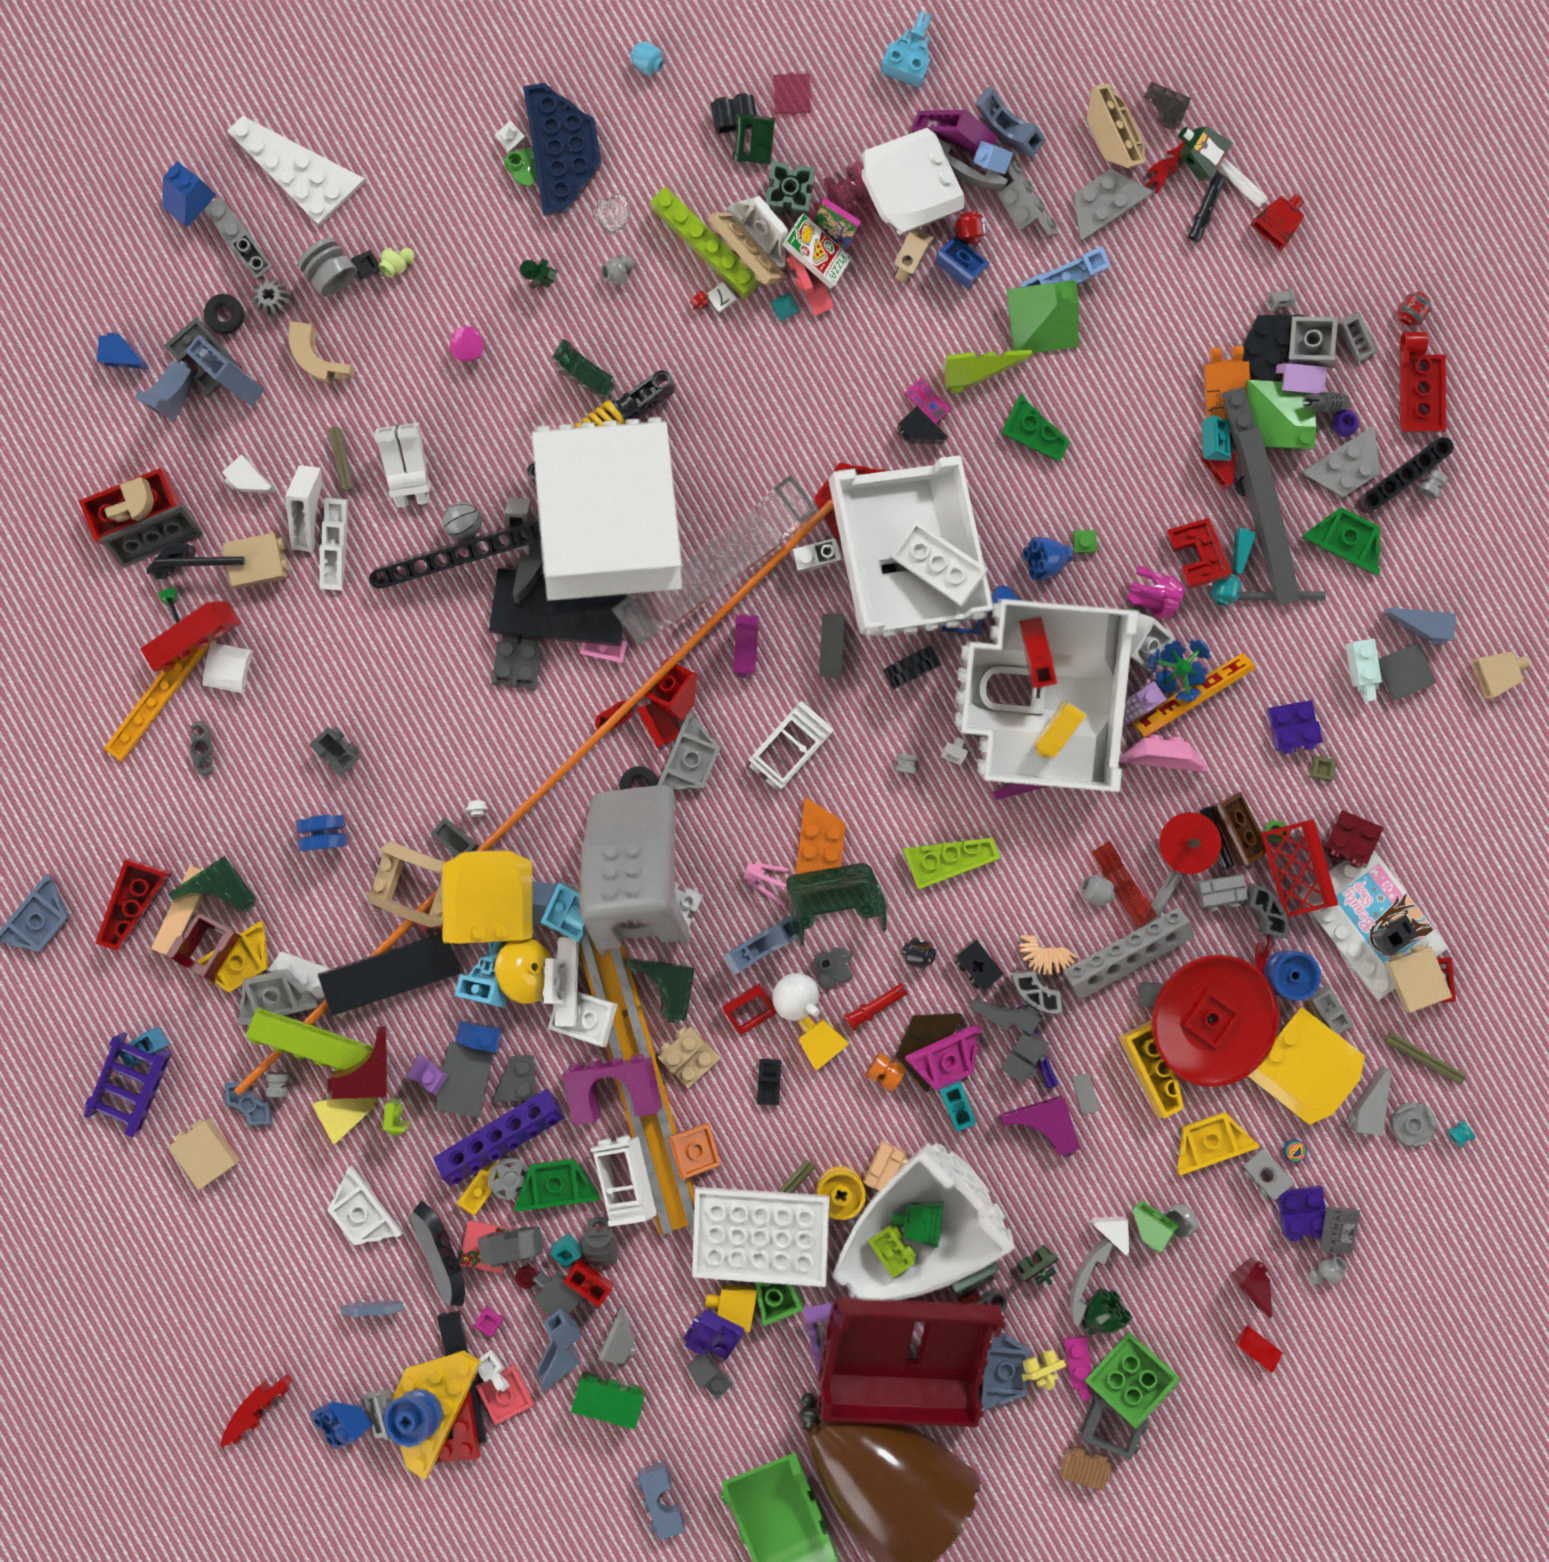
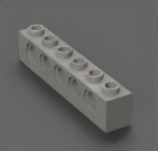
[1063,907,1195,1001]

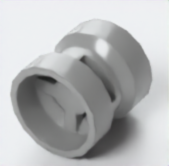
[1418,469,1449,500]
[266,1072,289,1097]

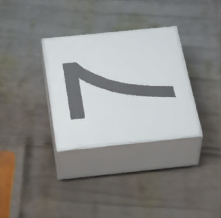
[707,282,736,313]

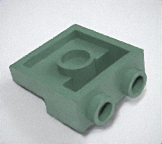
[952,1261,1000,1297]

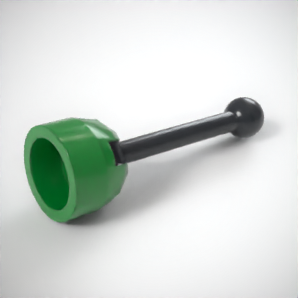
[158,587,180,623]

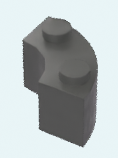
[1244,884,1289,939]
[478,1226,543,1268]

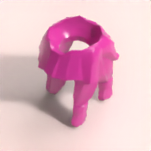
[1127,565,1185,620]

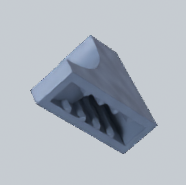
[185,334,265,406]
[135,360,196,421]

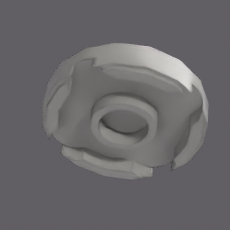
[1390,1102,1437,1147]

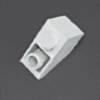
[792,538,841,574]

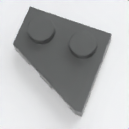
[493,1054,537,1102]

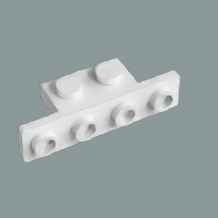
[543,938,579,1027]

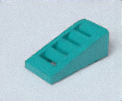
[1232,527,1256,576]

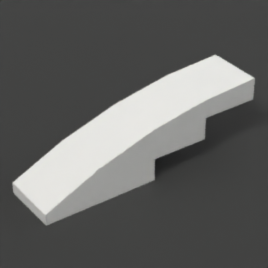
[320,498,348,590]

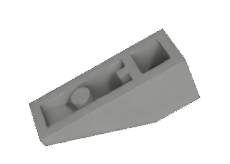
[1348,1067,1392,1136]

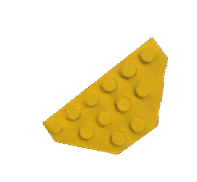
[392,1350,482,1480]

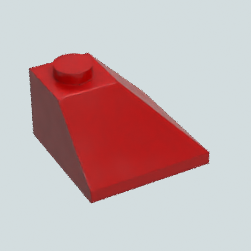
[644,659,697,721]

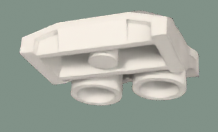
[202,642,253,693]

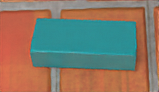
[1202,415,1231,461]

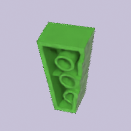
[755,1282,806,1326]

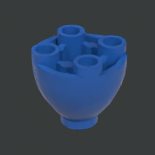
[1023,537,1073,581]

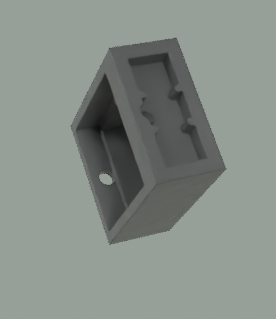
[1078,1392,1148,1460]

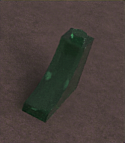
[552,339,615,400]
[168,855,256,913]
[625,957,695,1024]

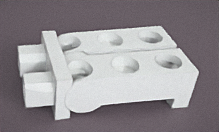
[374,422,431,507]

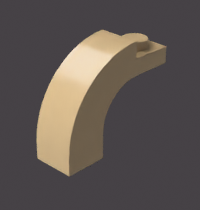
[288,321,355,384]

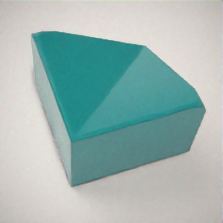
[550,1233,583,1268]

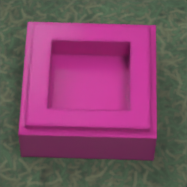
[473,1306,505,1338]

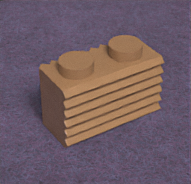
[1059,1446,1112,1491]

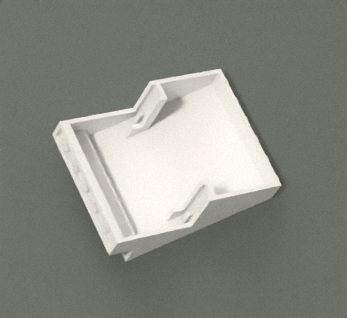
[532,417,682,600]

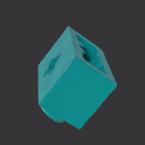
[939,1080,977,1132]

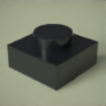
[351,250,381,280]

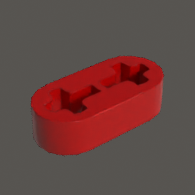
[595,701,634,733]

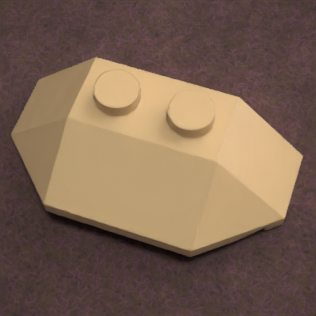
[1087,83,1145,168]

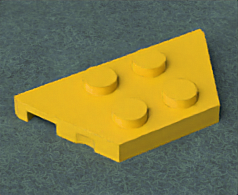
[196,920,269,992]
[1177,1111,1260,1176]

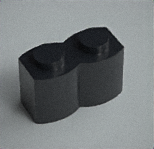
[710,93,757,134]

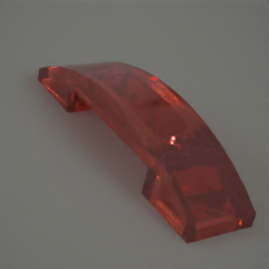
[1091,841,1158,927]

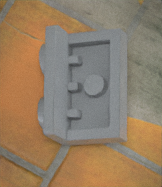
[363,1389,393,1441]

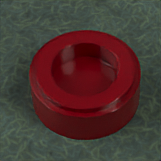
[515,1265,538,1289]

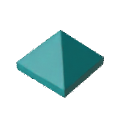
[770,292,800,322]

